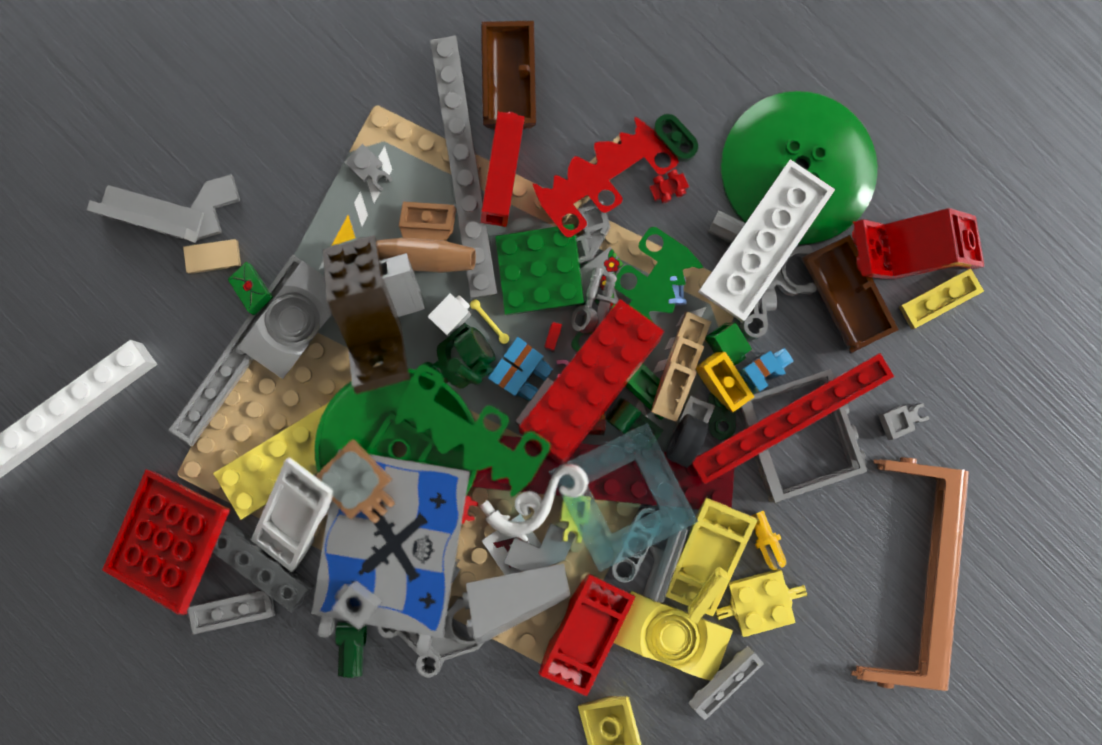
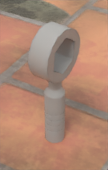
[571,267,604,334]

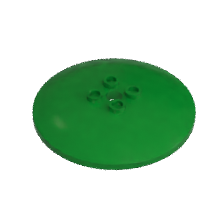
[720,91,878,246]
[314,368,477,496]

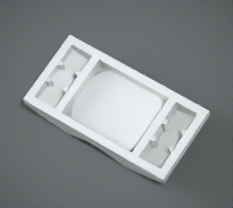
[251,458,333,572]

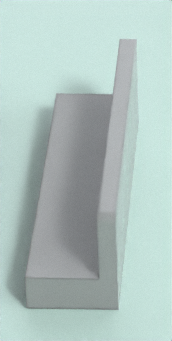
[87,185,204,243]

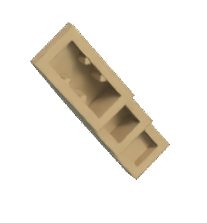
[651,312,711,422]

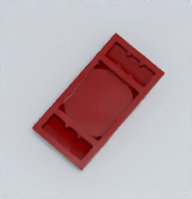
[538,573,636,696]

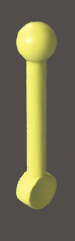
[470,299,509,344]

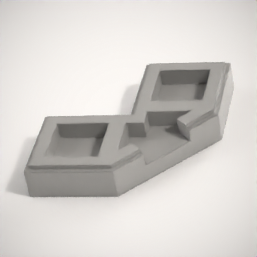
[191,174,240,240]
[576,201,611,264]
[504,523,576,572]

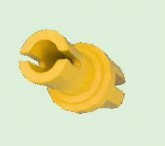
[751,511,786,570]

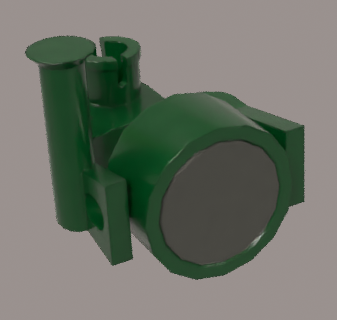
[423,323,495,389]

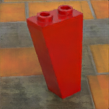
[480,112,525,227]

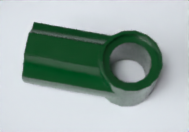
[335,621,367,678]

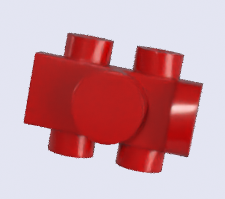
[649,169,689,204]

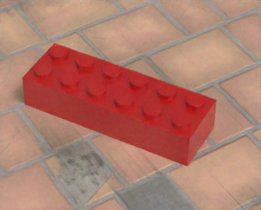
[519,299,664,466]

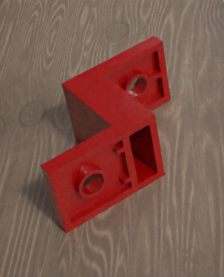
[852,208,985,280]

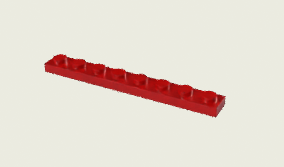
[692,353,895,485]

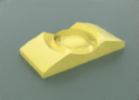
[666,498,757,616]
[614,591,733,681]

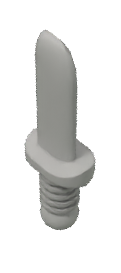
[592,274,617,333]

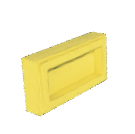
[687,567,729,624]

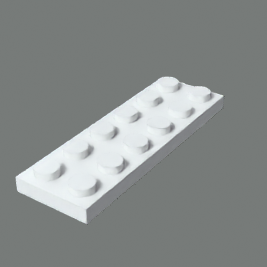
[698,159,835,323]

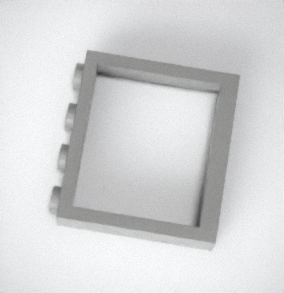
[738,369,867,503]

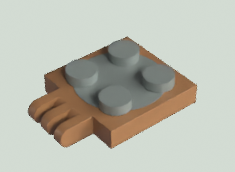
[315,440,395,523]

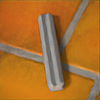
[649,523,689,603]

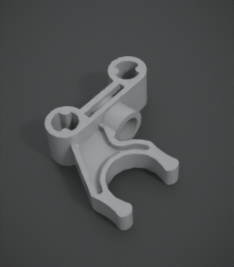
[739,245,816,341]
[377,596,483,678]

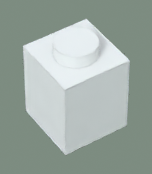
[427,294,471,337]

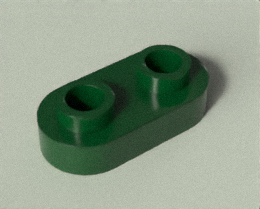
[654,114,699,162]
[707,392,736,440]

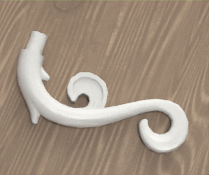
[479,464,588,541]

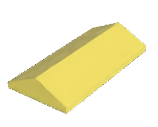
[578,696,641,745]

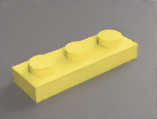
[899,268,984,330]

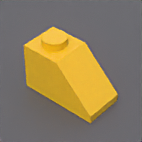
[695,352,754,412]

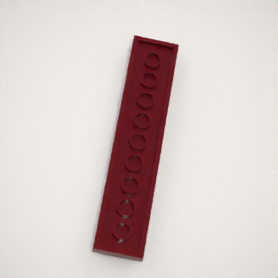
[472,435,734,510]

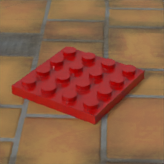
[102,469,230,614]

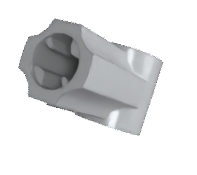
[708,210,745,244]

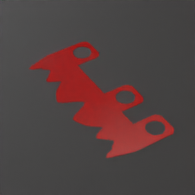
[533,117,678,237]

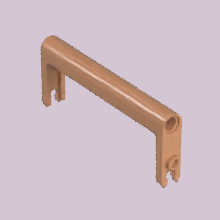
[851,457,969,691]

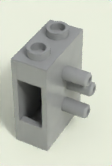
[381,253,425,317]

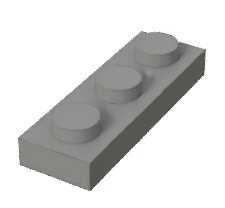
[188,590,276,635]
[688,646,764,720]

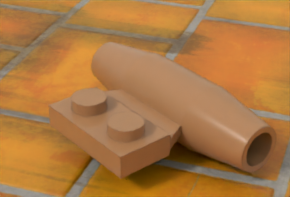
[377,202,476,273]

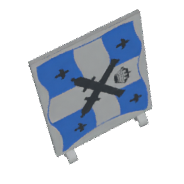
[312,449,470,656]

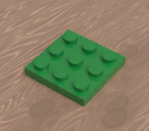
[495,224,585,315]

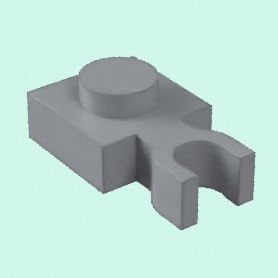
[344,144,393,192]
[878,403,929,440]

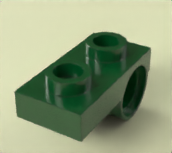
[605,398,664,452]

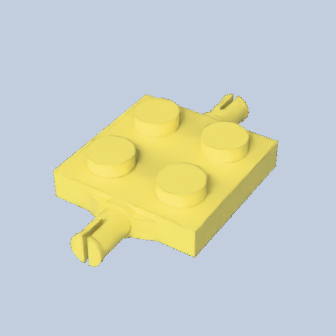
[715,569,807,637]

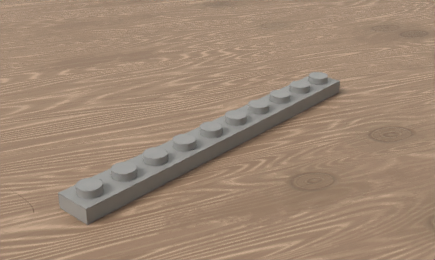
[430,36,498,299]

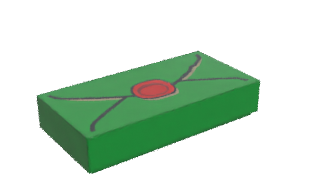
[228,262,273,315]

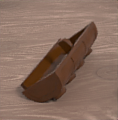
[481,21,536,130]

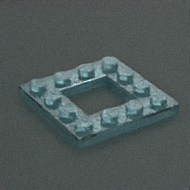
[549,423,698,572]

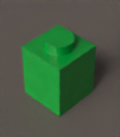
[705,322,752,365]

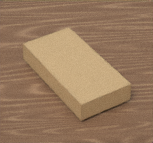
[183,239,241,274]

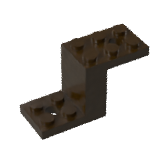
[322,235,410,394]

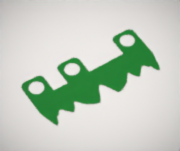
[571,227,704,352]
[395,364,550,498]

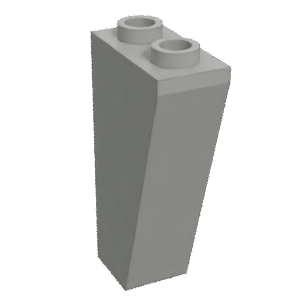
[463,563,570,644]

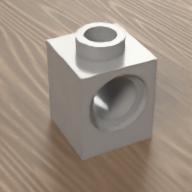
[333,581,382,629]

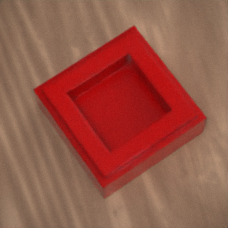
[544,322,562,352]

